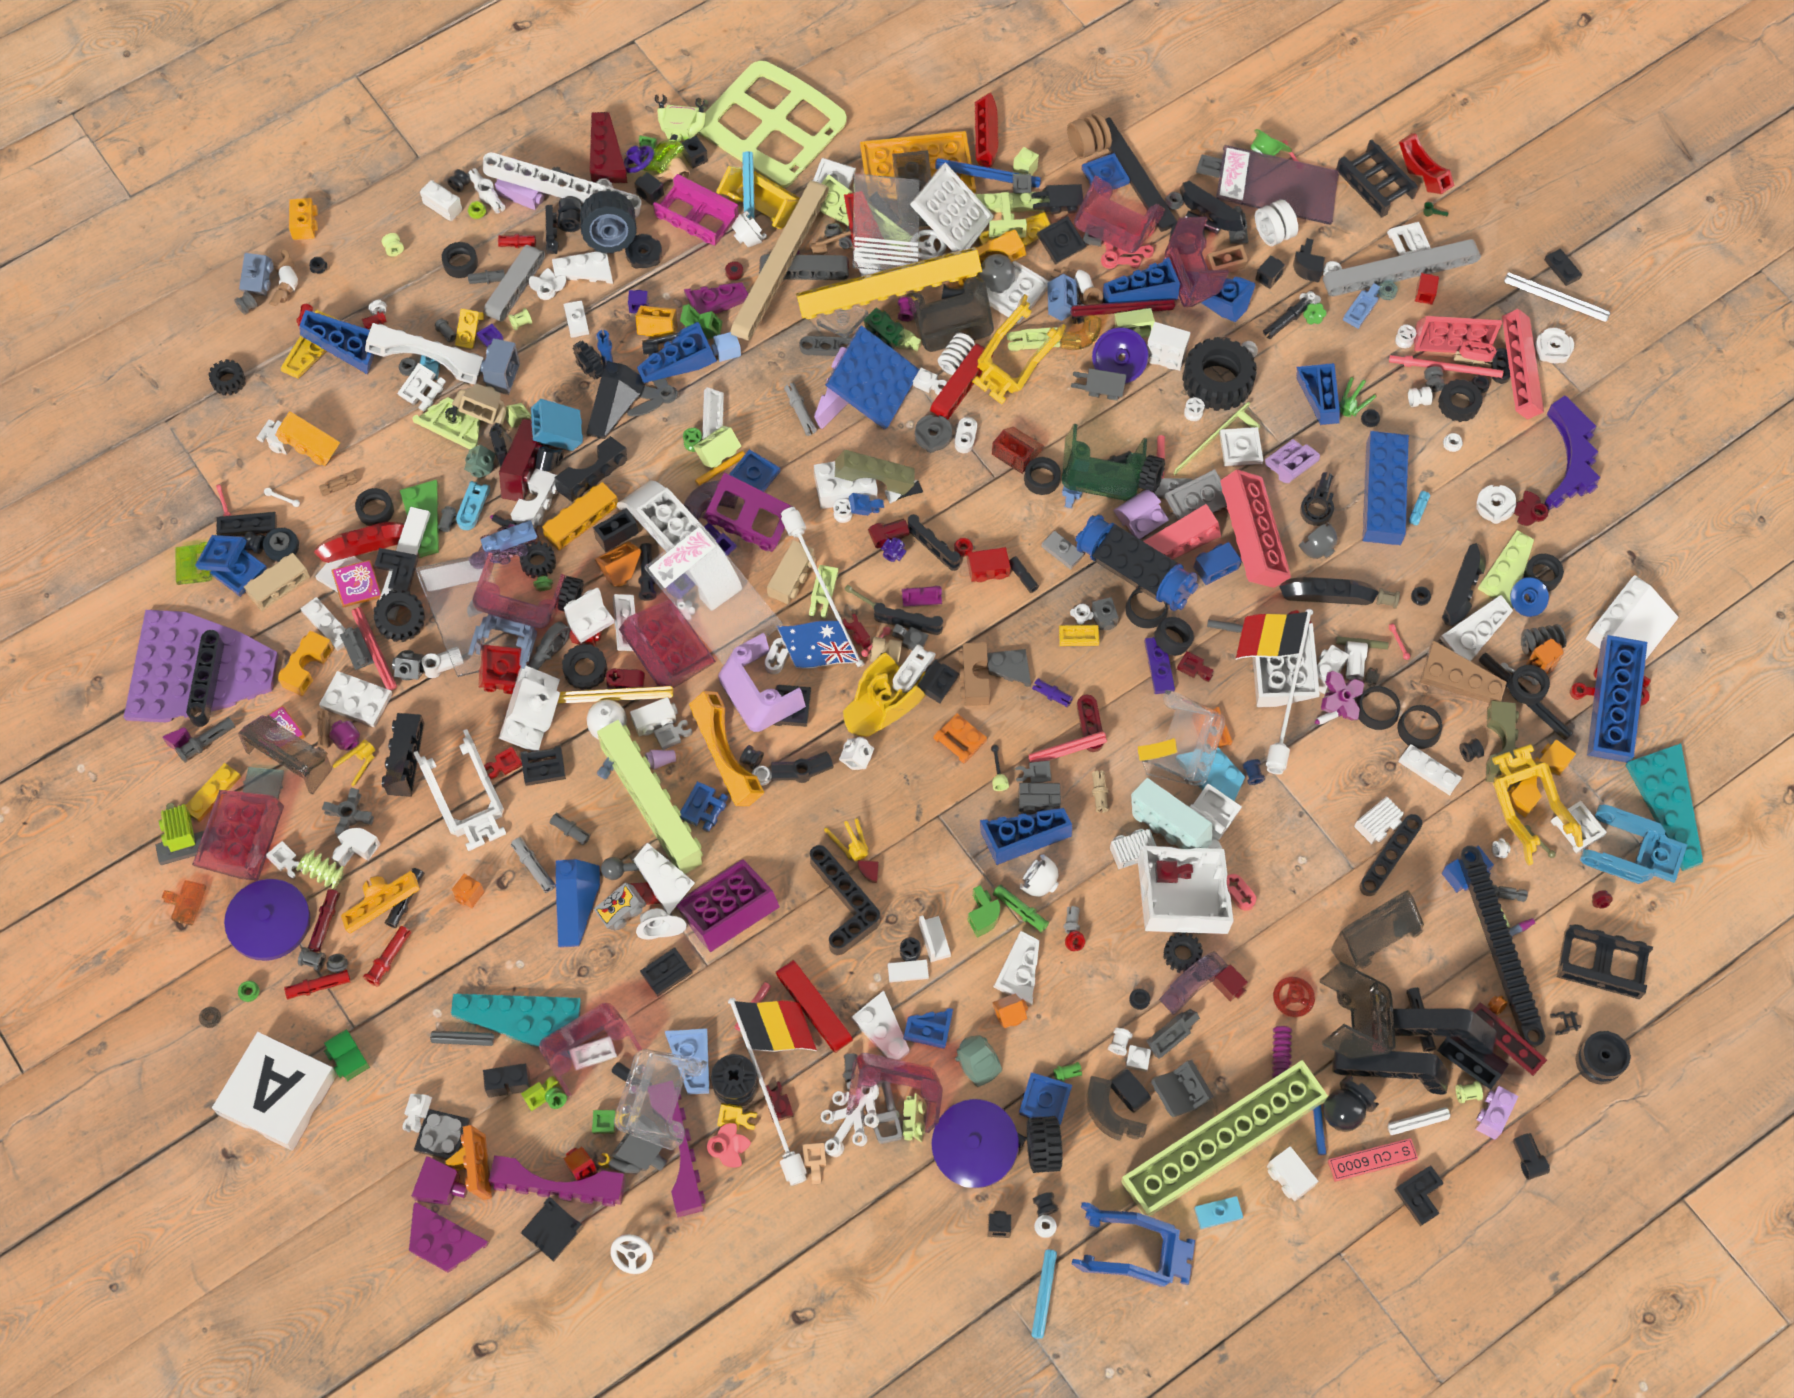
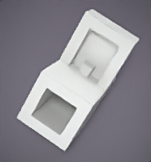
[332,828,381,867]

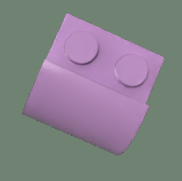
[1265,439,1320,483]
[1113,490,1169,539]

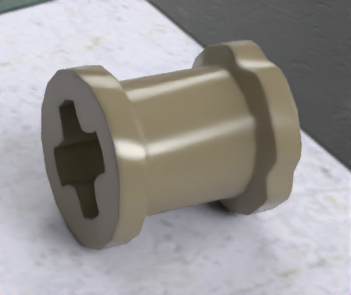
[1376,588,1400,609]

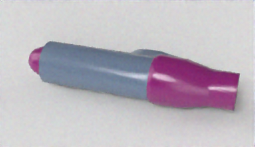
[1509,918,1535,936]

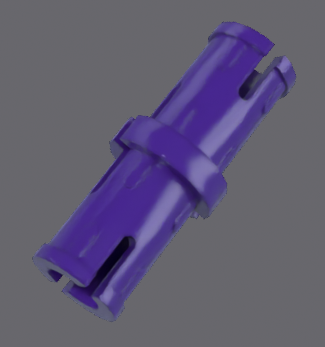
[1032,678,1073,708]

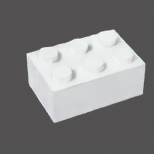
[814,461,877,509]

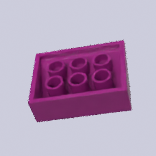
[676,859,780,952]

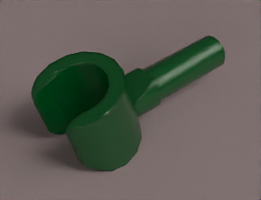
[1423,202,1448,217]

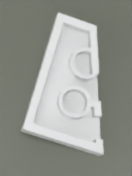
[552,251,613,284]
[633,843,695,914]
[993,931,1039,1006]
[852,990,910,1066]

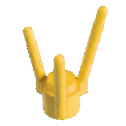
[333,739,375,786]
[824,818,869,862]

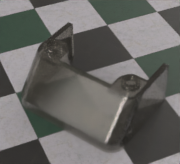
[238,715,332,795]
[1331,890,1424,977]
[1320,962,1396,1059]

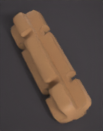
[319,473,357,496]
[317,710,330,749]

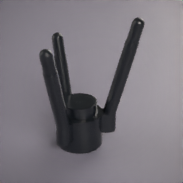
[642,333,678,357]

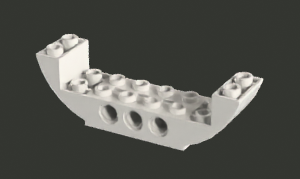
[616,480,742,611]

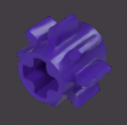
[881,538,906,562]

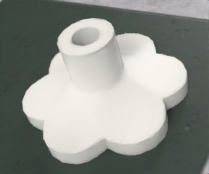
[1299,291,1321,310]

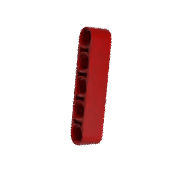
[930,343,994,420]
[775,960,853,1053]

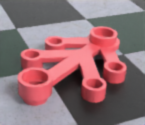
[1101,220,1155,269]

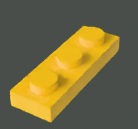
[186,763,241,822]

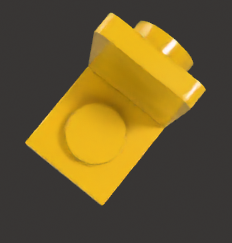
[455,309,485,349]

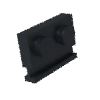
[489,430,508,468]
[917,658,960,704]
[640,947,692,997]

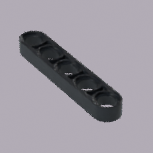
[1360,814,1423,896]

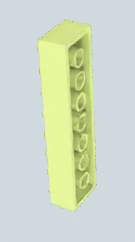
[597,720,703,874]

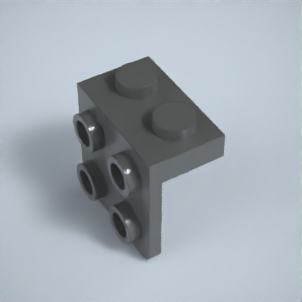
[1151,1060,1214,1117]

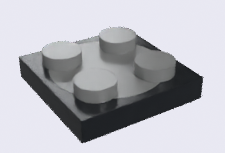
[414,1109,470,1160]

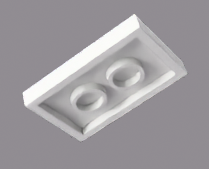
[319,671,393,728]

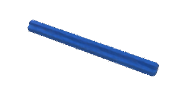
[935,158,1041,188]

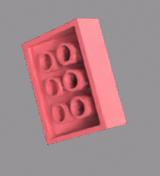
[1414,316,1502,353]

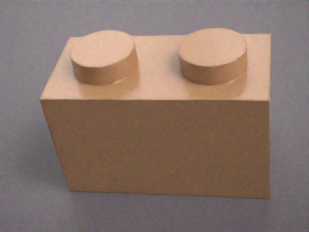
[1204,244,1248,277]

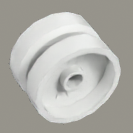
[1255,199,1298,247]

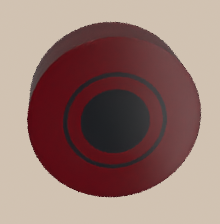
[725,261,744,280]

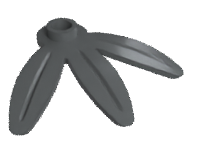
[627,378,678,416]

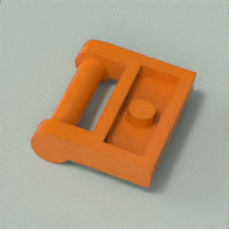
[933,713,987,764]

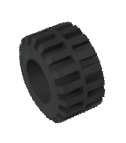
[373,589,425,642]
[1027,1116,1063,1173]

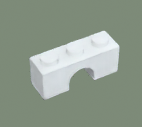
[511,468,558,530]

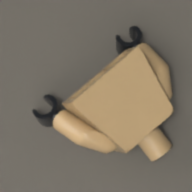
[445,384,506,437]

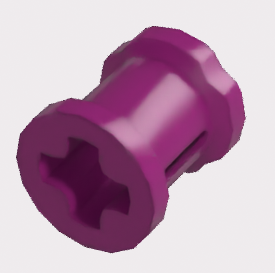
[898,297,914,322]

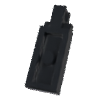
[545,205,558,254]

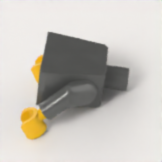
[598,1108,667,1174]

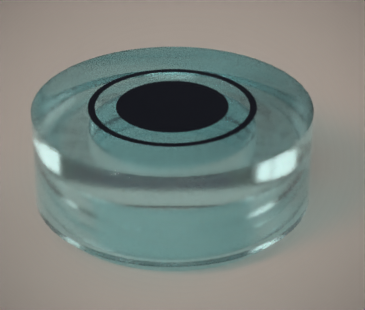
[1378,281,1398,300]

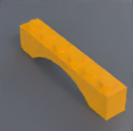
[689,691,765,806]

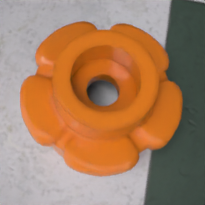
[1488,996,1508,1015]

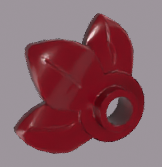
[1514,491,1549,526]

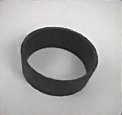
[1125,588,1168,629]
[1356,686,1400,730]
[1397,705,1442,749]

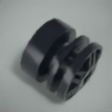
[711,1054,758,1107]

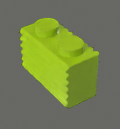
[158,804,196,852]

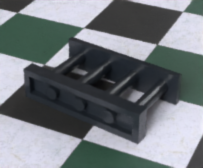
[1336,139,1418,218]

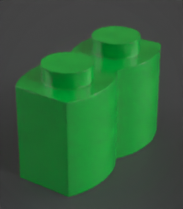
[323,1029,370,1082]

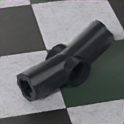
[771,751,834,783]

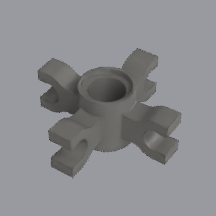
[322,788,374,838]

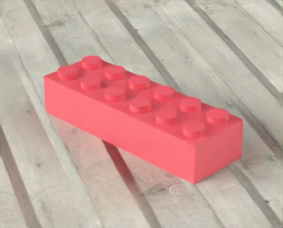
[1220,469,1291,588]

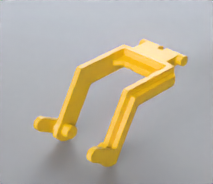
[972,294,1066,404]
[1492,744,1583,866]

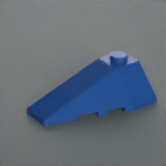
[1178,271,1255,322]
[637,322,717,383]
[556,859,600,947]

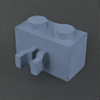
[239,253,273,296]

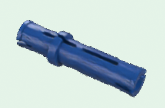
[597,330,613,369]

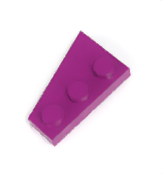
[684,282,748,315]

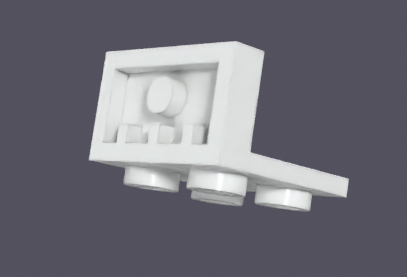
[564,588,615,643]

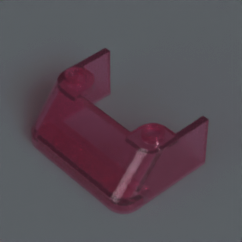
[1165,217,1229,307]
[473,553,565,628]
[539,1003,643,1099]
[846,1053,943,1133]

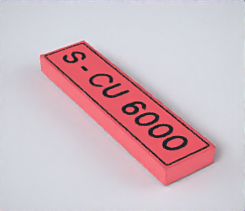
[1328,1138,1418,1182]

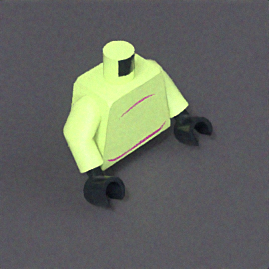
[654,94,709,147]

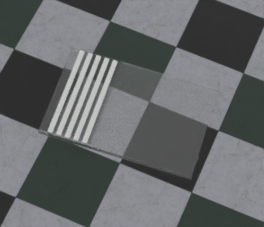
[853,173,919,271]

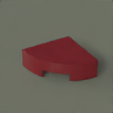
[858,860,879,883]

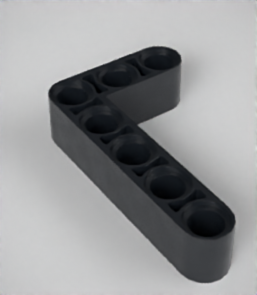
[810,845,880,955]
[1378,1009,1497,1054]
[1332,1048,1449,1095]

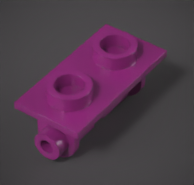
[901,585,942,607]

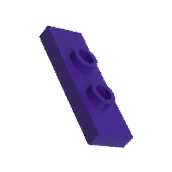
[1144,637,1175,694]

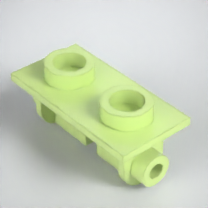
[902,1094,927,1142]

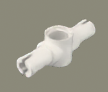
[467,168,505,214]

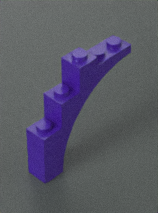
[1544,395,1601,511]

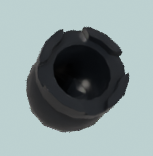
[1323,1075,1379,1132]

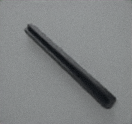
[1479,653,1573,740]

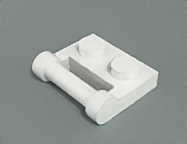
[1387,222,1431,256]
[1550,801,1607,854]

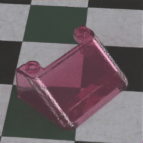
[1074,176,1165,253]

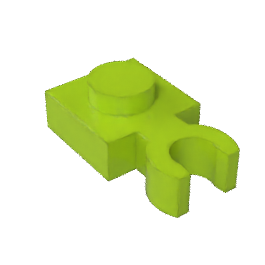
[521,1076,561,1111]

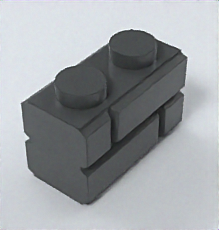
[1018,783,1061,815]

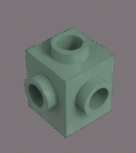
[464,445,496,478]

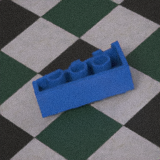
[1103,257,1180,303]

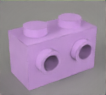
[1476,1086,1518,1140]

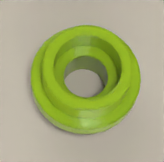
[468,201,486,219]

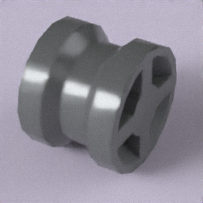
[234,291,258,315]

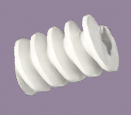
[938,333,975,375]

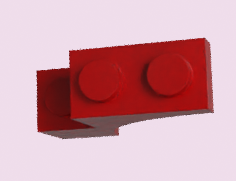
[1399,133,1455,194]

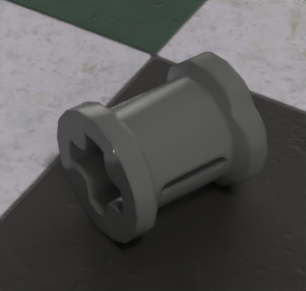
[298,947,326,971]

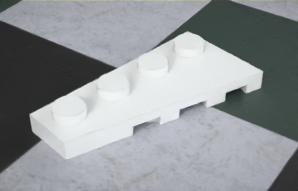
[1440,595,1513,661]

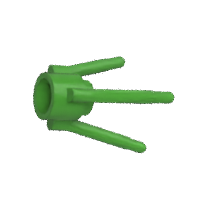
[1339,377,1376,417]

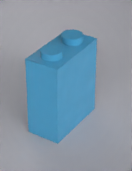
[531,399,583,451]

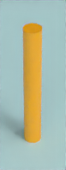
[695,451,745,486]

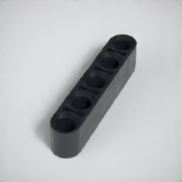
[186,630,224,727]

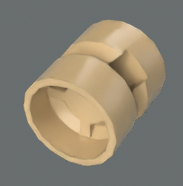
[870,637,901,665]

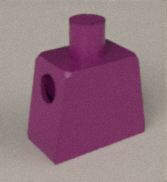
[411,1156,468,1205]

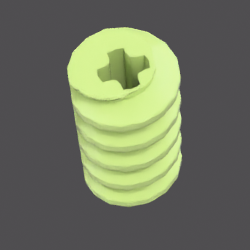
[296,849,344,890]

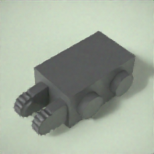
[1071,368,1126,401]

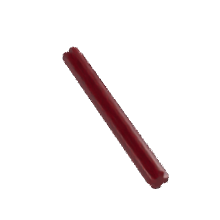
[1070,299,1175,317]

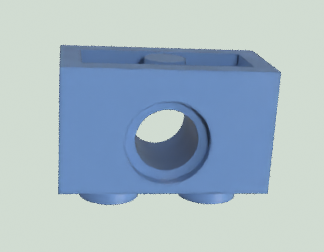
[1047,274,1077,321]

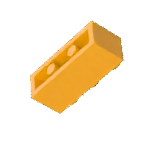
[275,411,340,466]

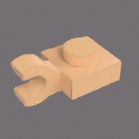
[803,1143,826,1184]

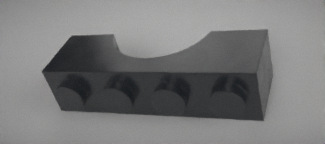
[554,436,627,502]

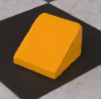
[446,1147,466,1171]

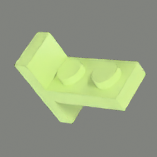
[989,192,1027,239]

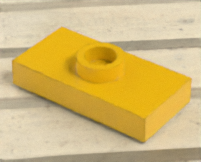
[1058,625,1099,646]

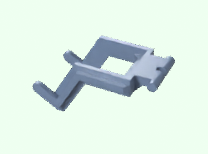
[468,609,537,669]

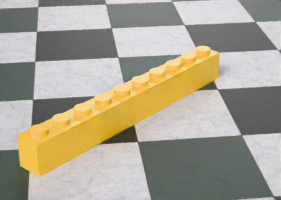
[796,247,982,319]

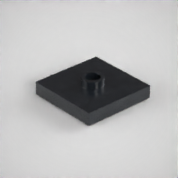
[1036,216,1087,265]

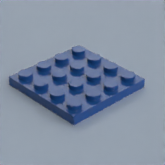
[825,325,920,430]

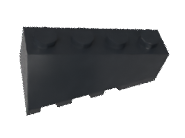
[382,713,425,797]

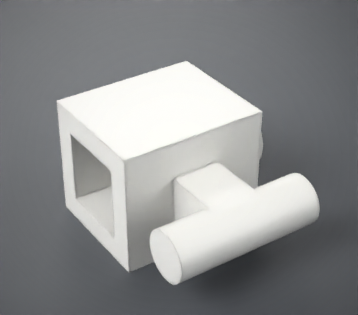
[257,420,292,455]

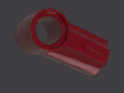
[868,518,909,549]

